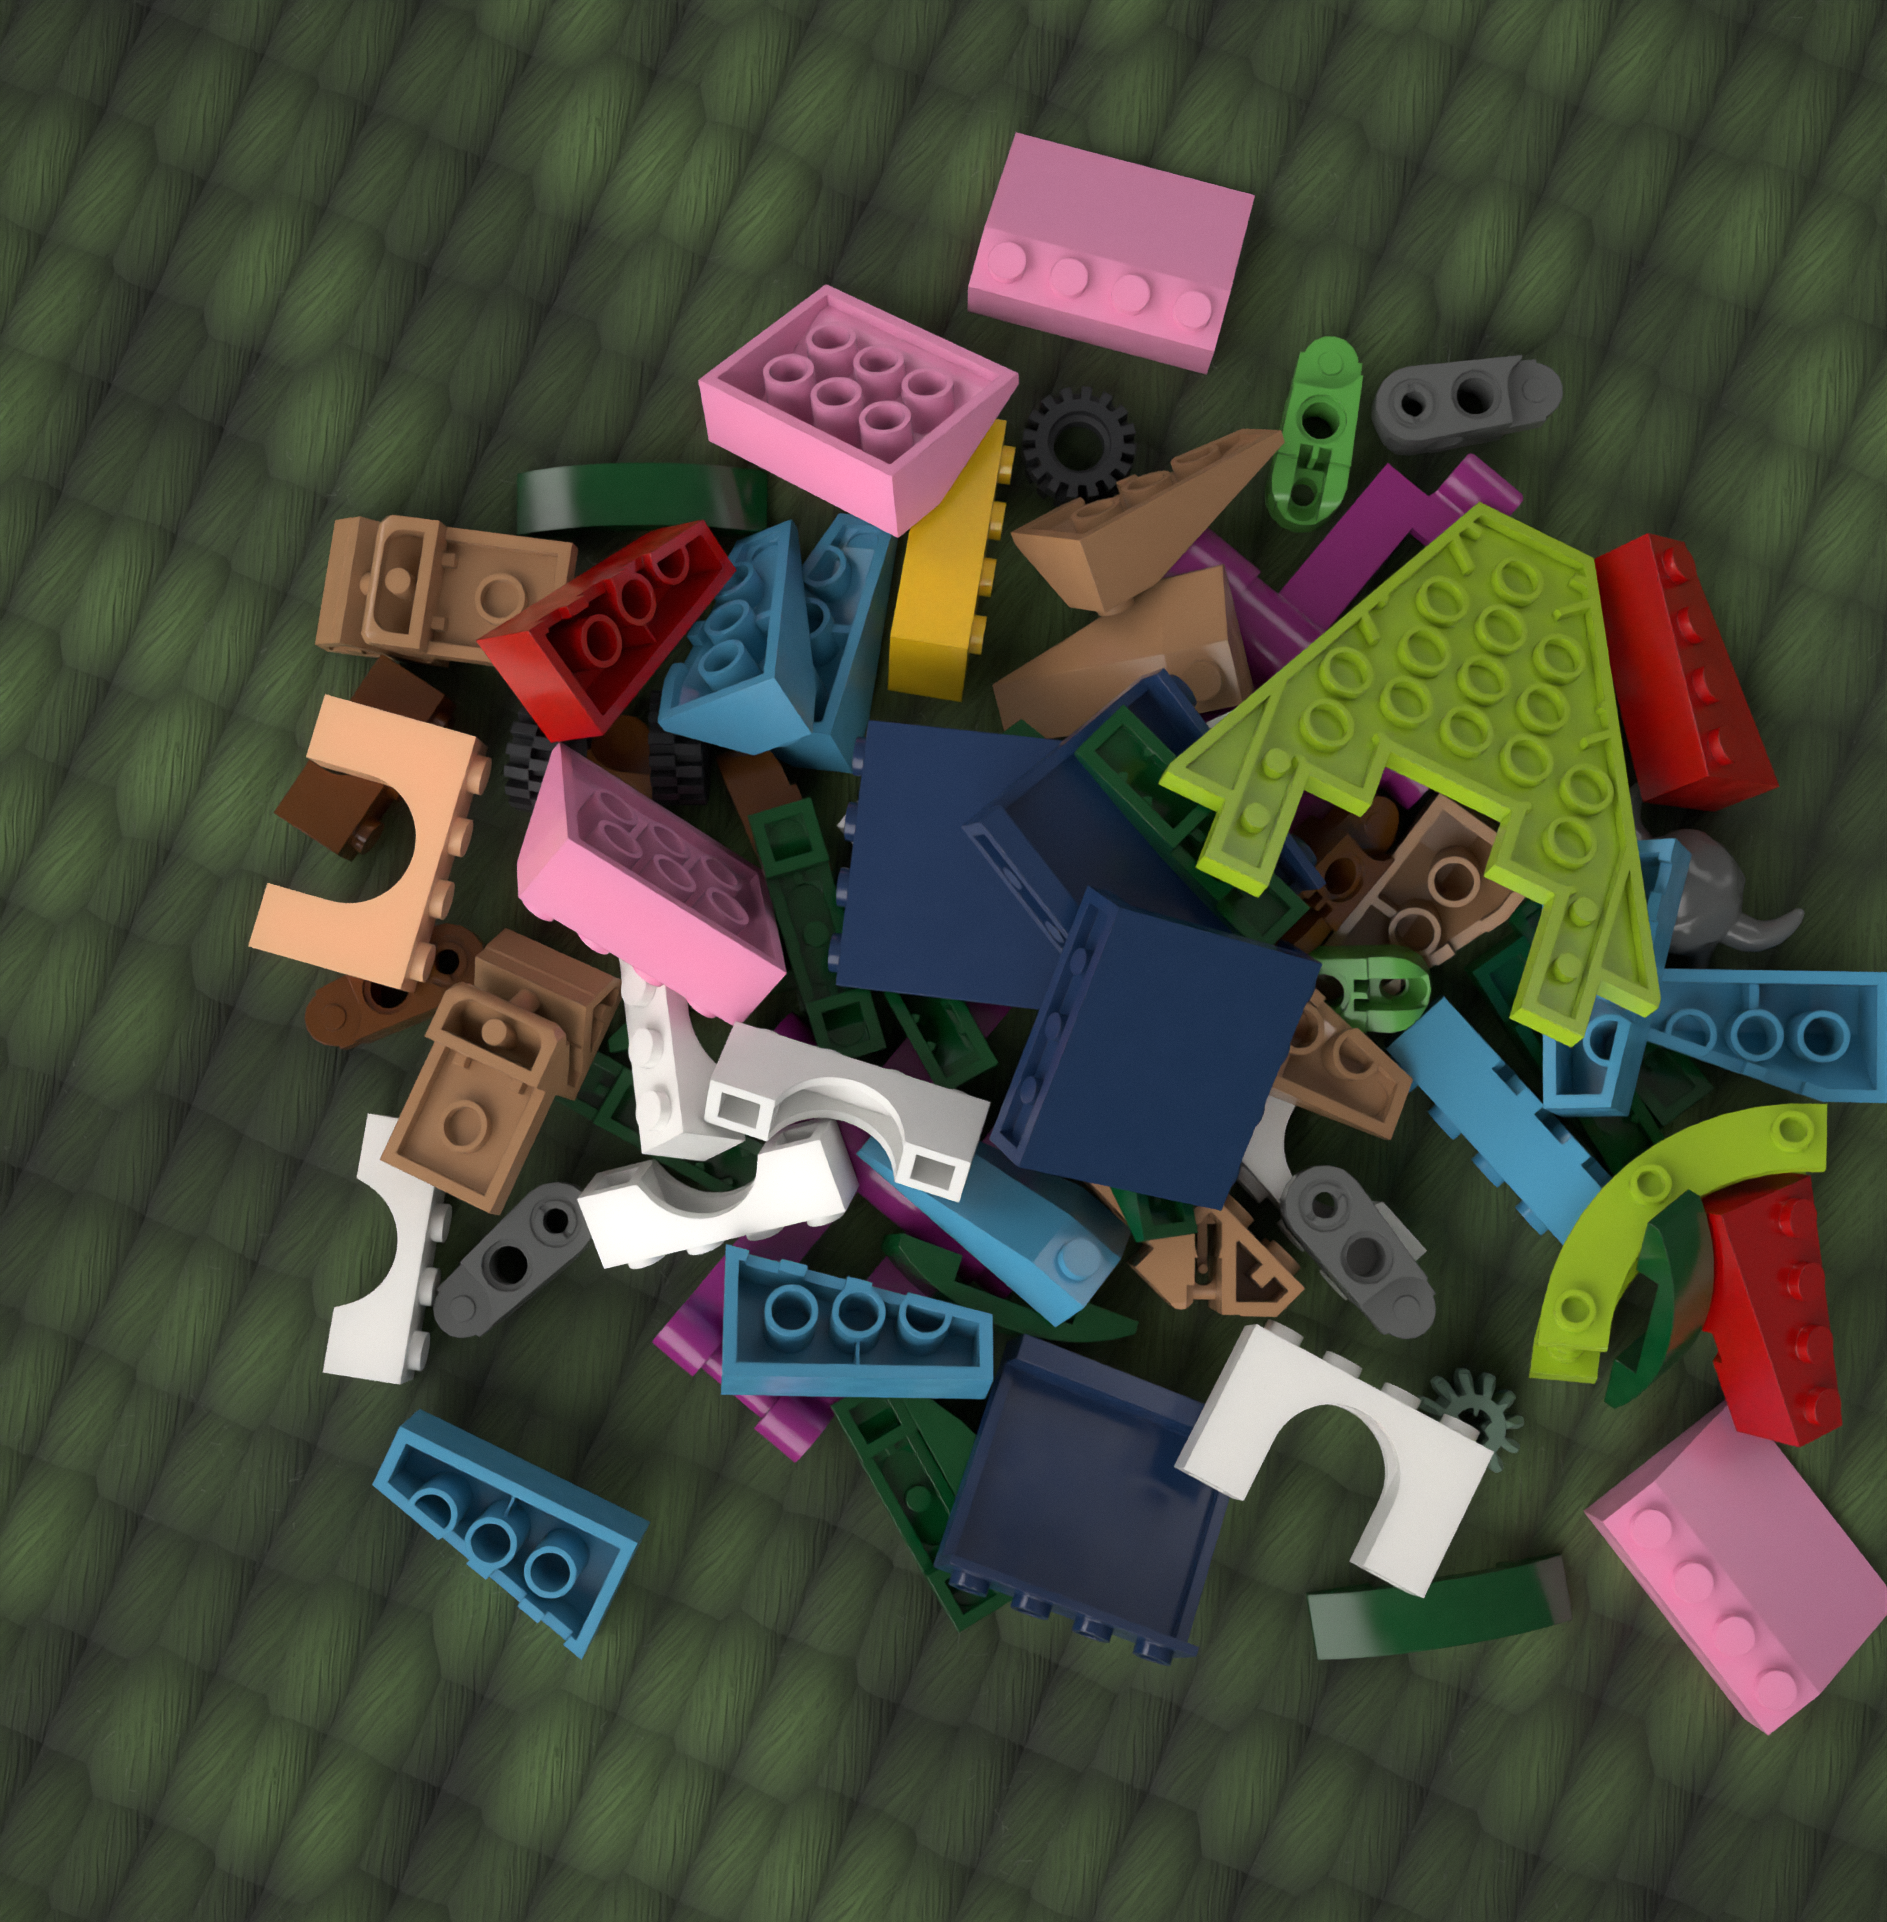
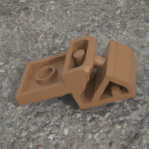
[315,515,578,668]
[380,928,622,1215]
[1083,1181,1305,1317]

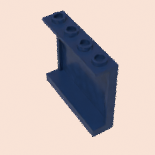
[961,668,1326,954]
[828,720,1063,1010]
[989,885,1322,1211]
[933,1333,1230,1666]

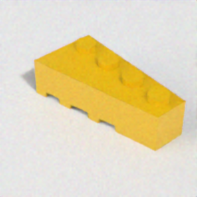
[888,419,1016,702]

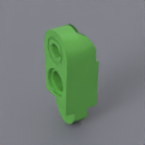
[1265,336,1363,532]
[1308,944,1432,1033]

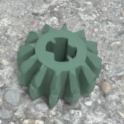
[1417,1368,1524,1473]

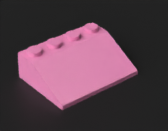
[967,132,1255,375]
[698,284,1019,538]
[517,742,787,1026]
[1584,1399,1887,1735]

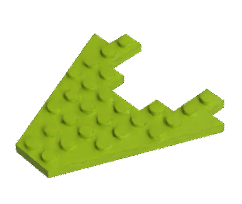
[1158,502,1661,1047]

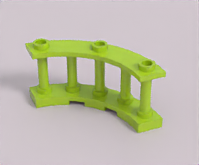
[1529,1103,1827,1384]

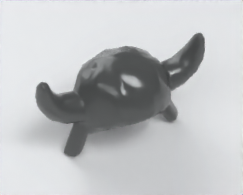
[1629,781,1805,969]

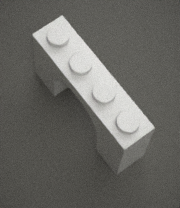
[1174,1319,1494,1598]

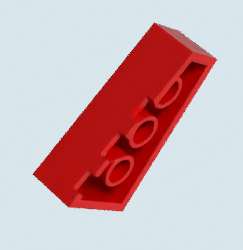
[476,520,737,743]
[1594,533,1780,812]
[1701,1173,1843,1448]

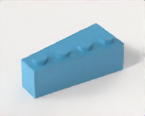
[1542,838,1692,1117]
[1384,993,1612,1245]
[721,1244,993,1399]
[372,1409,650,1660]

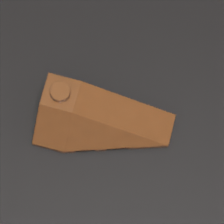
[1010,429,1285,616]
[992,564,1254,739]
[1315,791,1525,1000]
[1269,988,1413,1140]

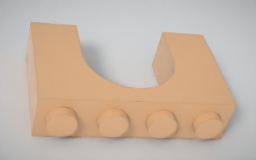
[248,694,492,994]

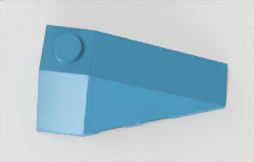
[768,513,898,773]
[658,519,816,755]
[1647,969,1887,1103]
[856,1136,1131,1327]

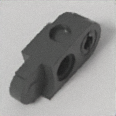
[1371,355,1563,456]
[1279,1165,1436,1339]
[433,1182,594,1338]

